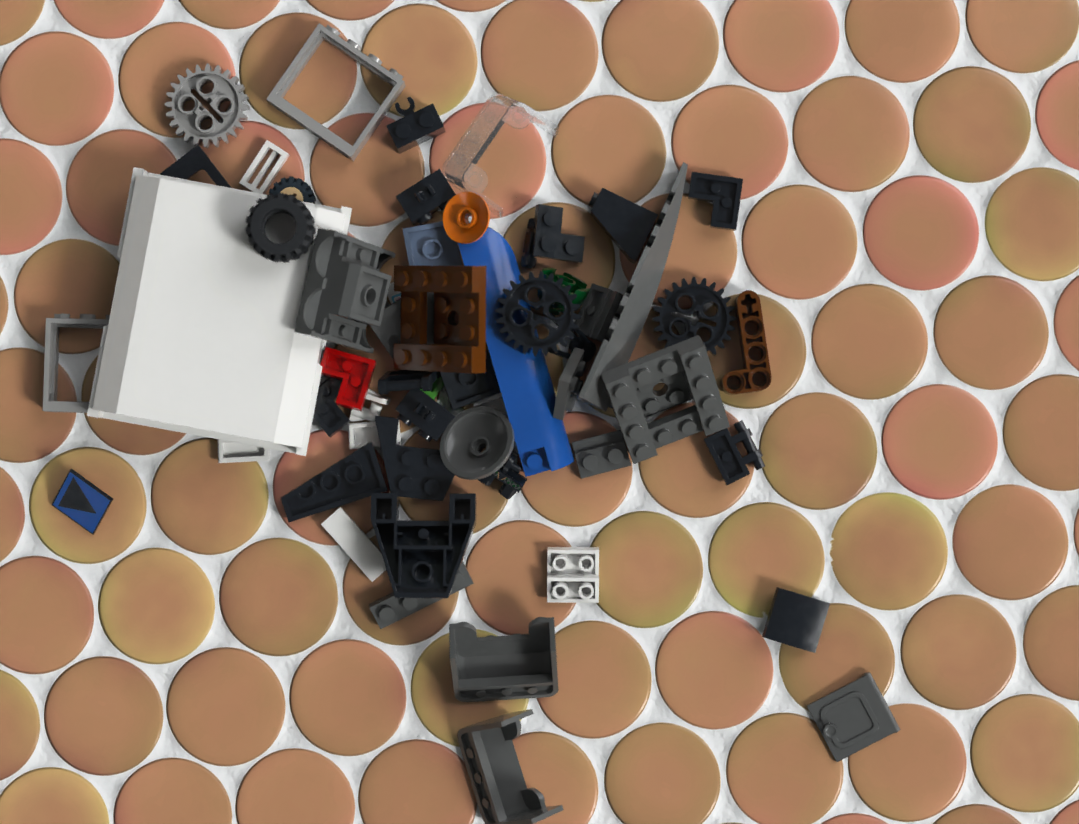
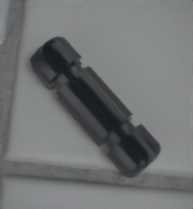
[521,218,537,269]

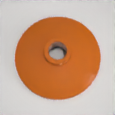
[443,192,490,244]

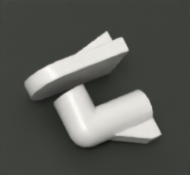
[349,389,391,422]

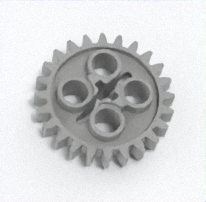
[165,64,250,149]

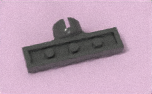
[369,561,474,629]

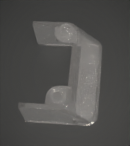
[442,94,559,218]

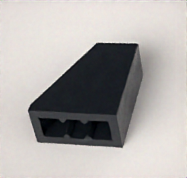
[588,188,658,264]

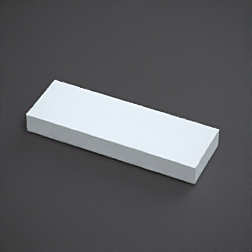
[321,507,386,582]

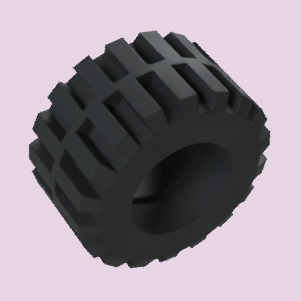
[245,193,316,263]

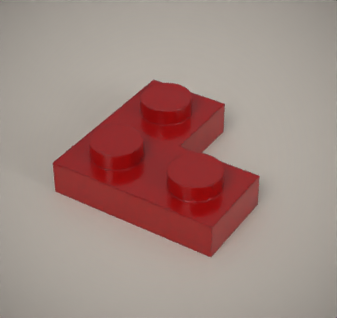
[320,347,376,412]

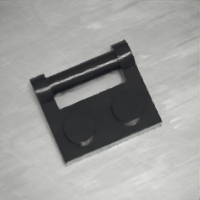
[378,370,439,395]

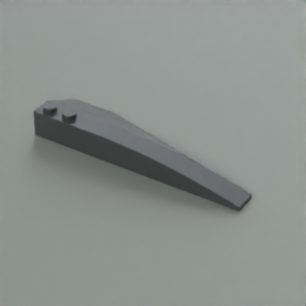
[577,162,688,412]

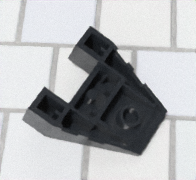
[371,493,477,598]

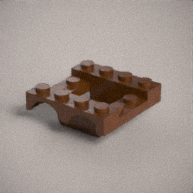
[394,265,486,373]

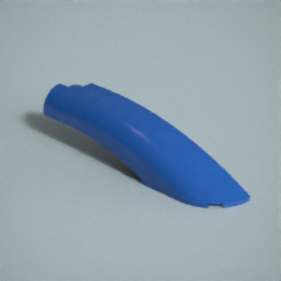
[458,222,574,477]

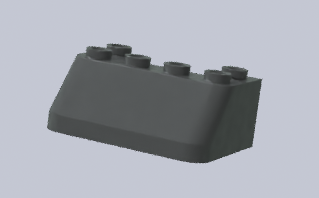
[449,617,558,702]

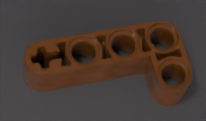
[720,290,772,395]

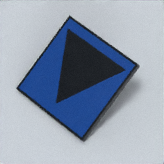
[52,469,113,535]

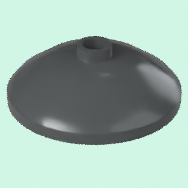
[440,406,514,480]

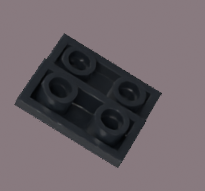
[762,587,830,653]

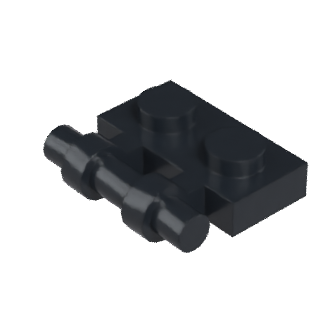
[703,420,765,486]

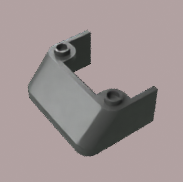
[457,709,564,824]

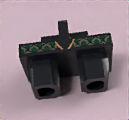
[478,453,527,499]

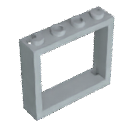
[266,23,406,162]
[43,313,110,413]

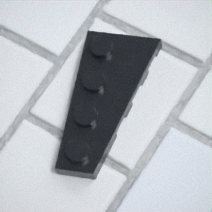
[281,441,388,522]

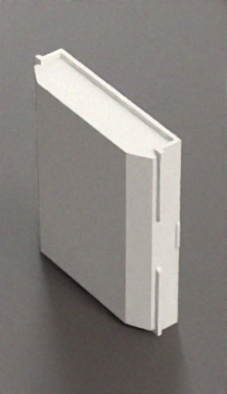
[87,167,352,456]

